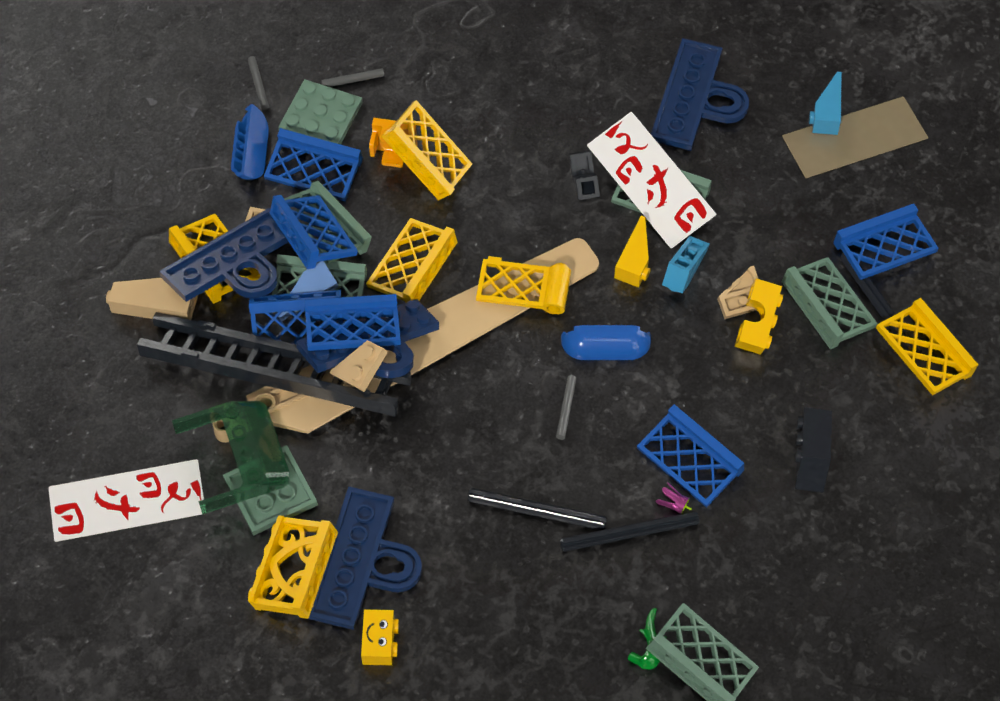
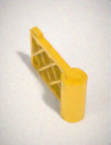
[476,256,571,314]

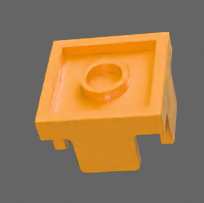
[369,118,418,168]

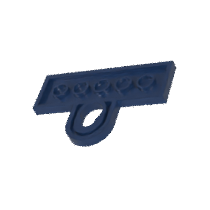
[651,38,749,151]
[159,208,288,302]
[296,299,439,378]
[309,486,422,630]

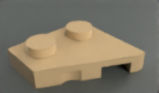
[718,266,759,319]
[330,340,388,392]

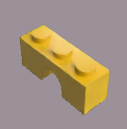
[734,278,783,354]

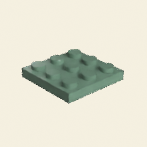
[278,79,363,145]
[223,445,318,536]

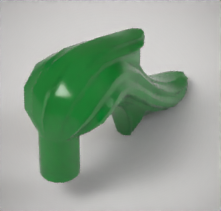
[628,608,667,670]

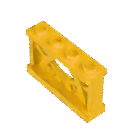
[248,515,338,619]

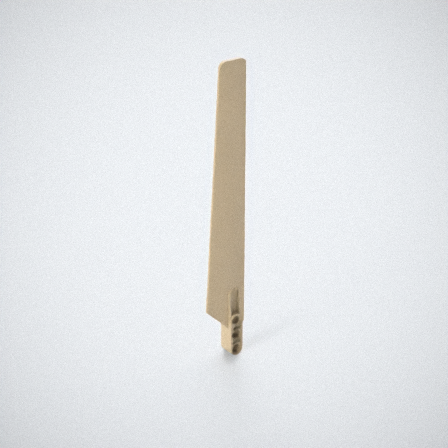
[213,238,599,442]

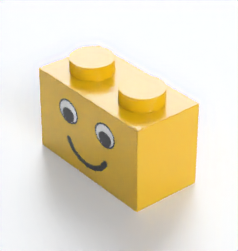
[361,609,399,665]

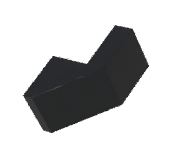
[569,150,600,200]

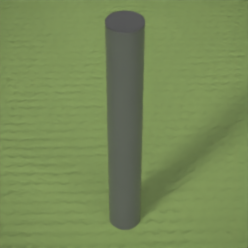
[247,56,269,110]
[321,68,384,87]
[556,375,577,440]

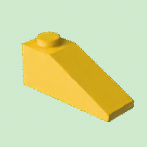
[614,216,650,288]

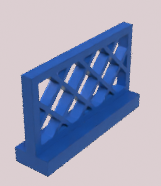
[264,128,363,201]
[270,195,358,269]
[833,204,939,280]
[249,290,343,344]
[304,294,401,351]
[637,404,744,508]

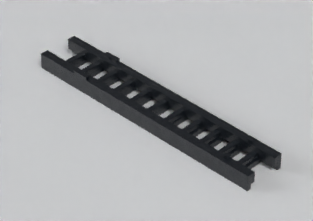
[137,312,411,417]

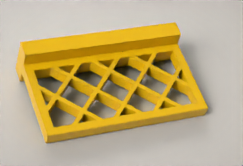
[381,100,472,200]
[169,214,260,304]
[366,218,458,303]
[876,298,978,395]

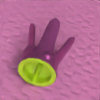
[656,482,692,514]

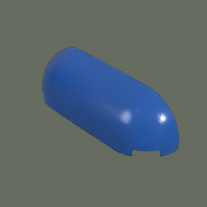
[231,104,269,180]
[561,325,651,360]

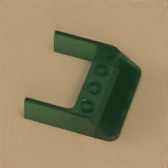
[172,401,290,515]

